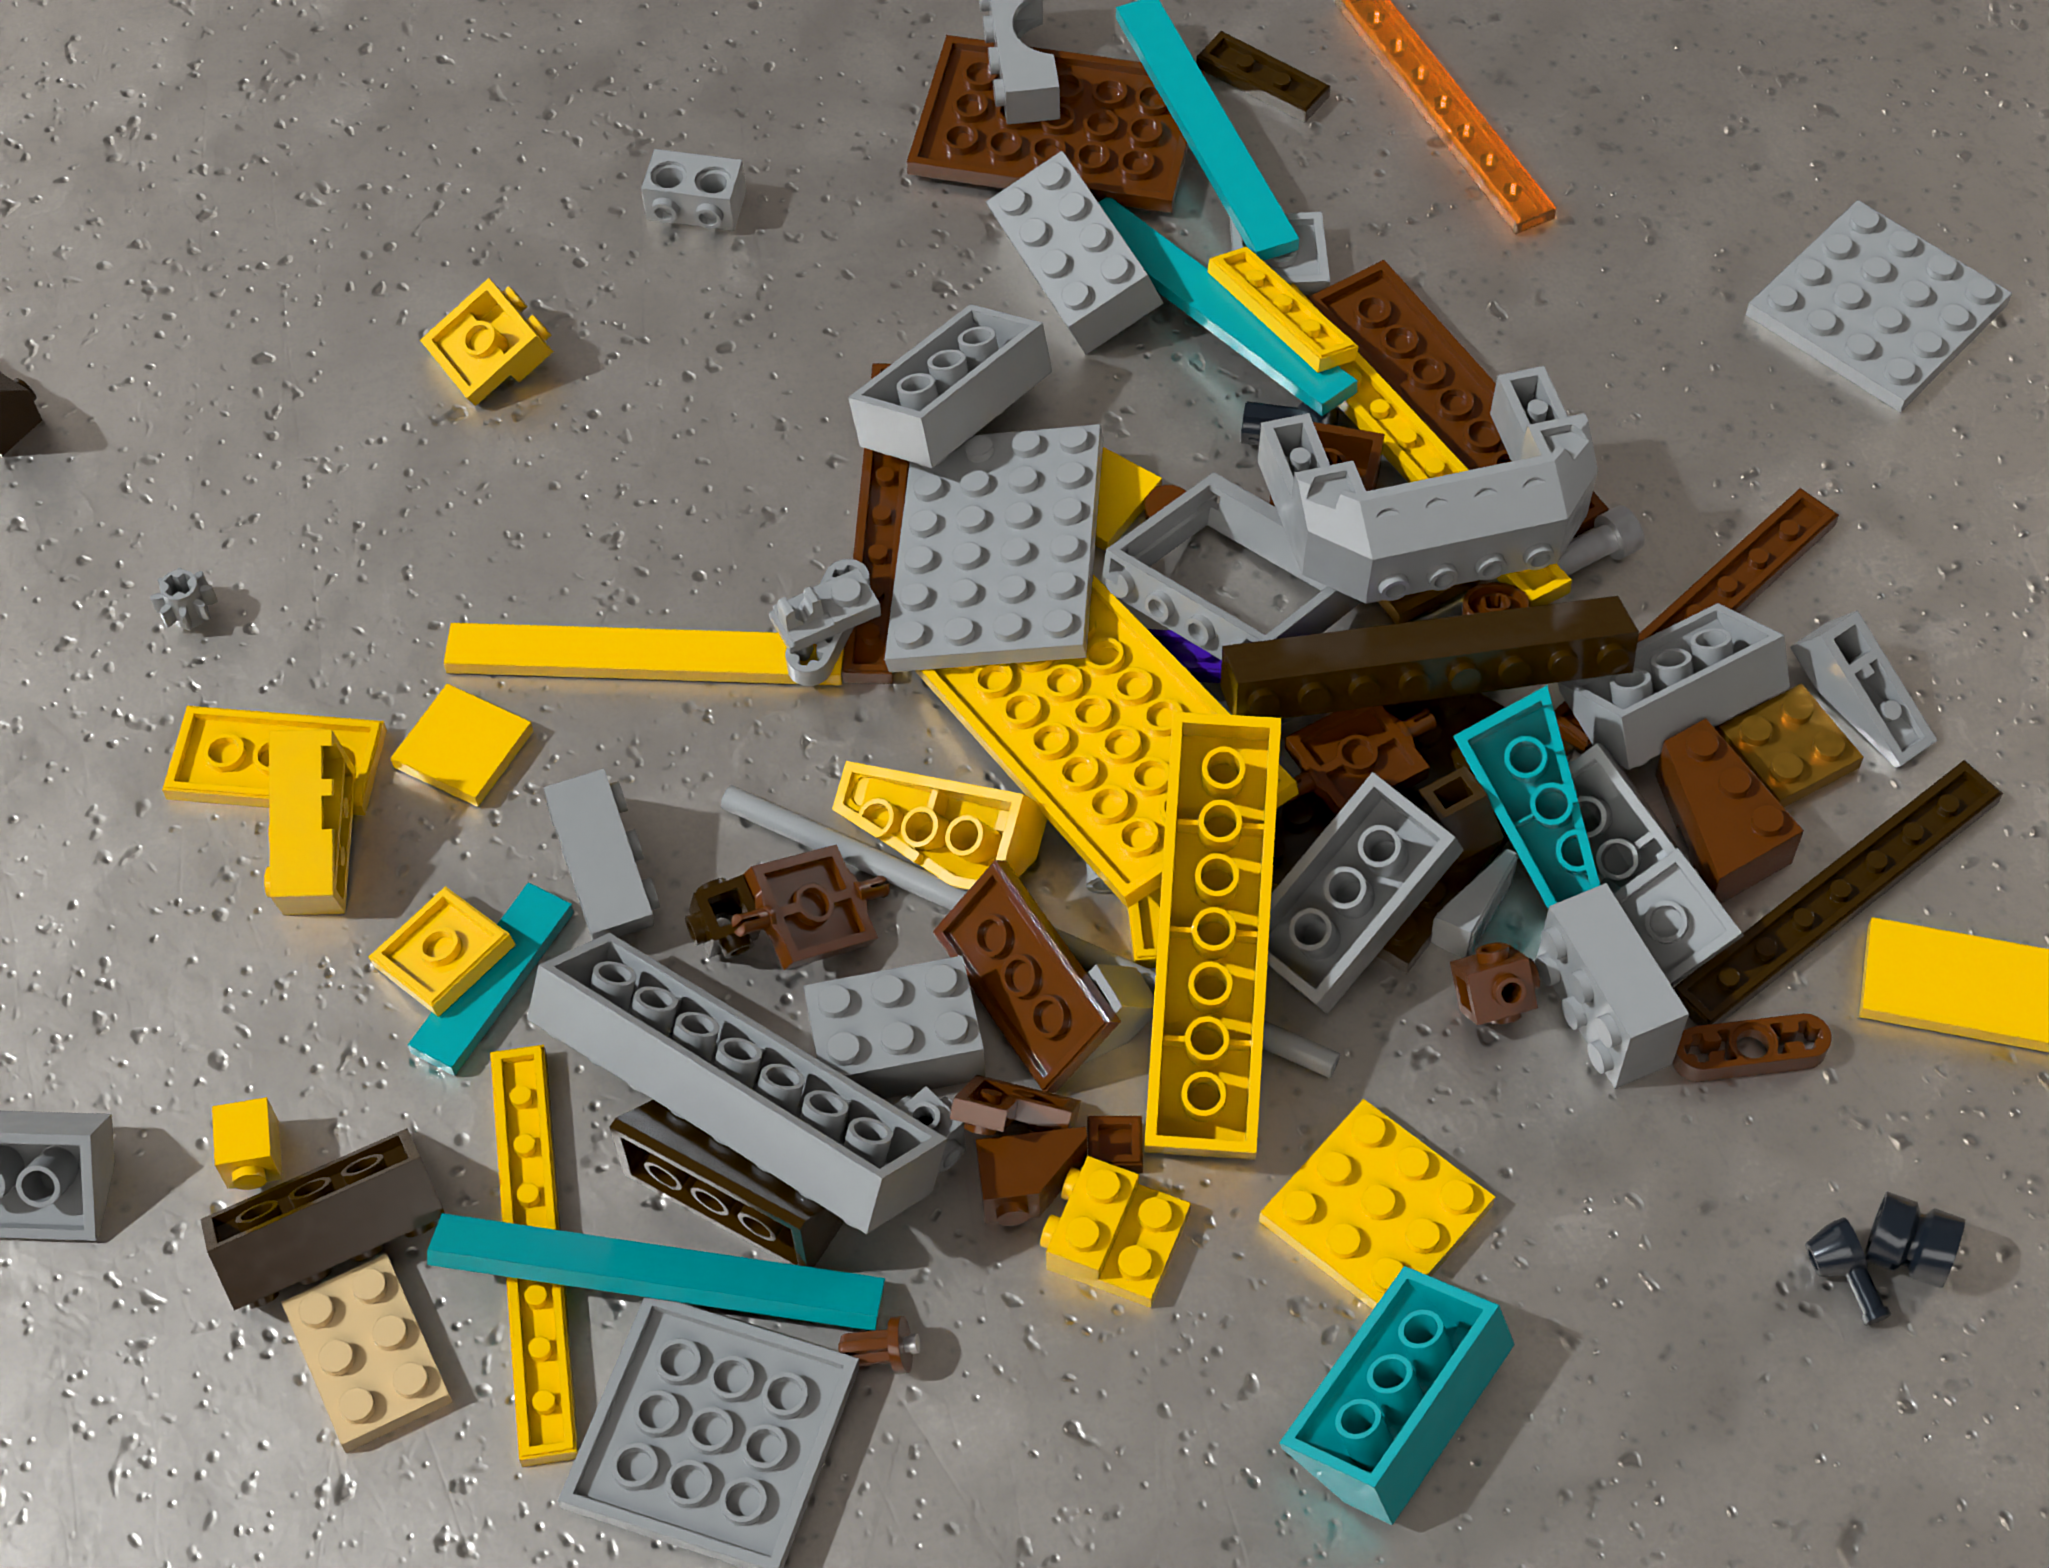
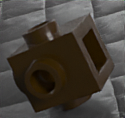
[685,874,761,958]

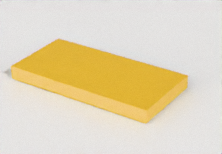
[162,706,387,816]
[1859,917,2049,1052]

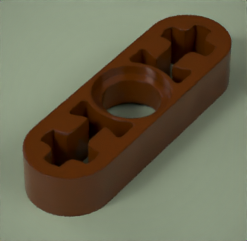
[1672,1013,1832,1082]

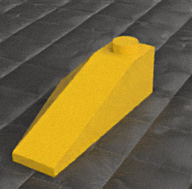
[832,761,1047,891]

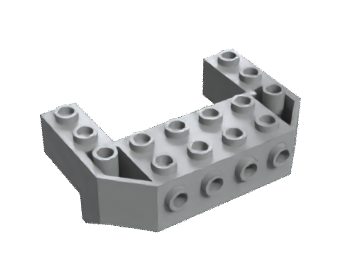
[1257,366,1598,604]

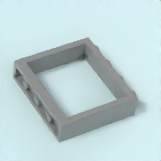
[1101,472,1361,660]

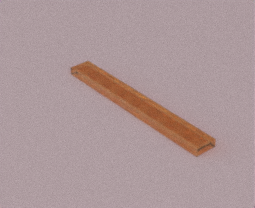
[1335,0,1556,235]

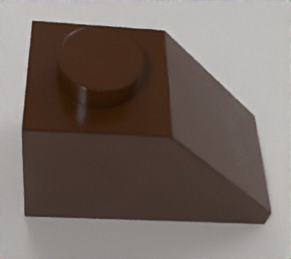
[976,1126,1087,1226]

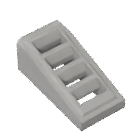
[1431,849,1518,958]

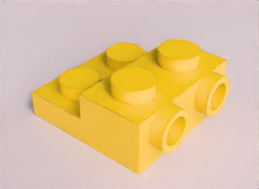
[420,278,554,406]
[1040,1156,1191,1308]

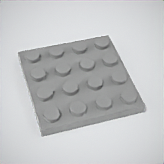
[1746,200,2012,413]
[558,1297,860,1568]

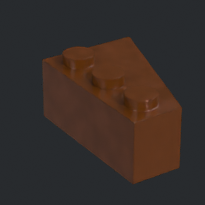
[1655,718,1804,904]

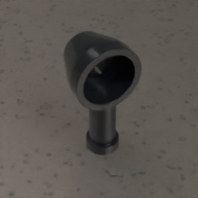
[1805,1217,1891,1326]

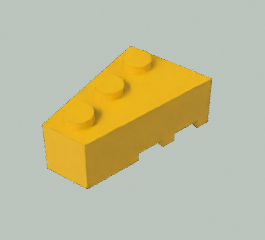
[264,729,356,915]

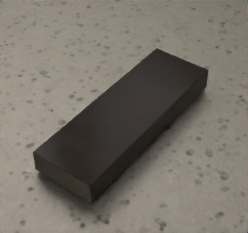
[1196,31,1330,123]

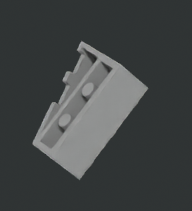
[544,768,660,940]

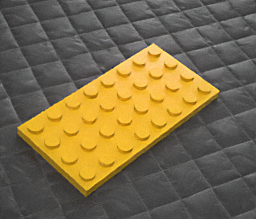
[915,574,1298,908]

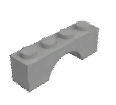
[979,0,1060,124]

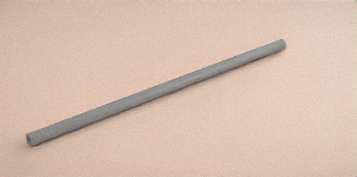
[721,785,1340,1078]

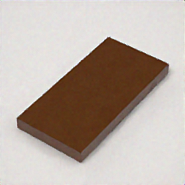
[933,860,1121,1093]

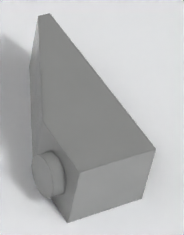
[1790,610,1938,768]

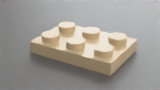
[281,1253,453,1453]

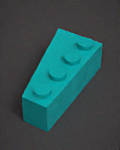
[1453,685,1600,909]

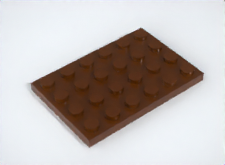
[907,35,1205,213]

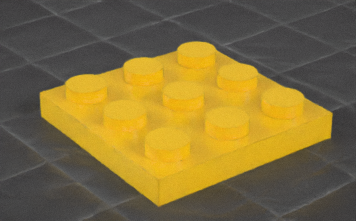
[1259,1098,1495,1310]

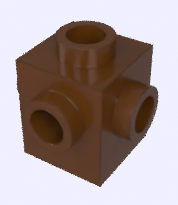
[1450,942,1540,1026]

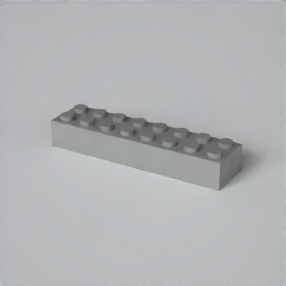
[527,933,948,1234]

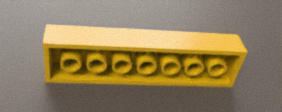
[1145,712,1281,1160]

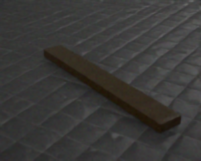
[1673,760,2003,1026]

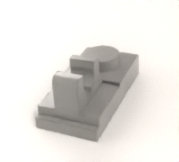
[769,568,881,654]

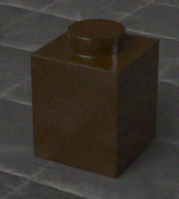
[1419,765,1504,863]

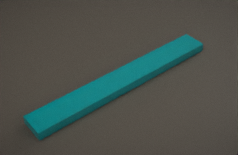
[1116,0,1299,261]
[1098,197,1357,416]
[427,1213,885,1331]

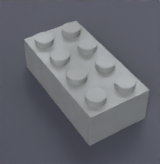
[986,151,1163,355]
[848,304,1052,468]
[1267,772,1464,1015]

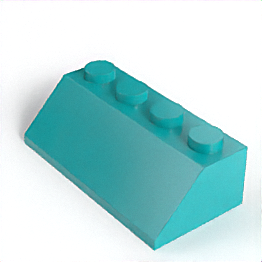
[1279,1266,1515,1525]

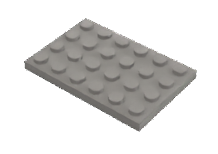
[884,424,1104,672]

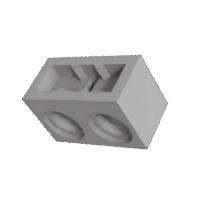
[641,149,746,231]

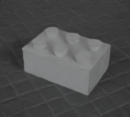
[1535,883,1689,1089]
[803,955,986,1099]

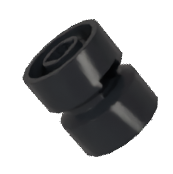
[1864,1191,1965,1288]

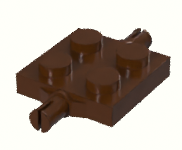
[1285,706,1436,816]
[731,844,890,970]

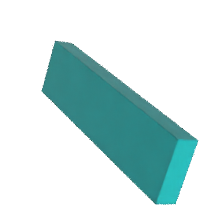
[408,882,574,1076]

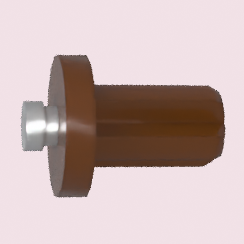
[838,1316,920,1374]

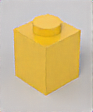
[212,1097,283,1190]

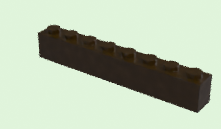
[1220,596,1639,719]

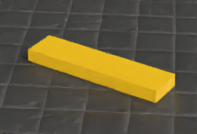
[1207,247,1358,373]

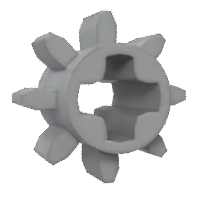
[150,568,218,630]

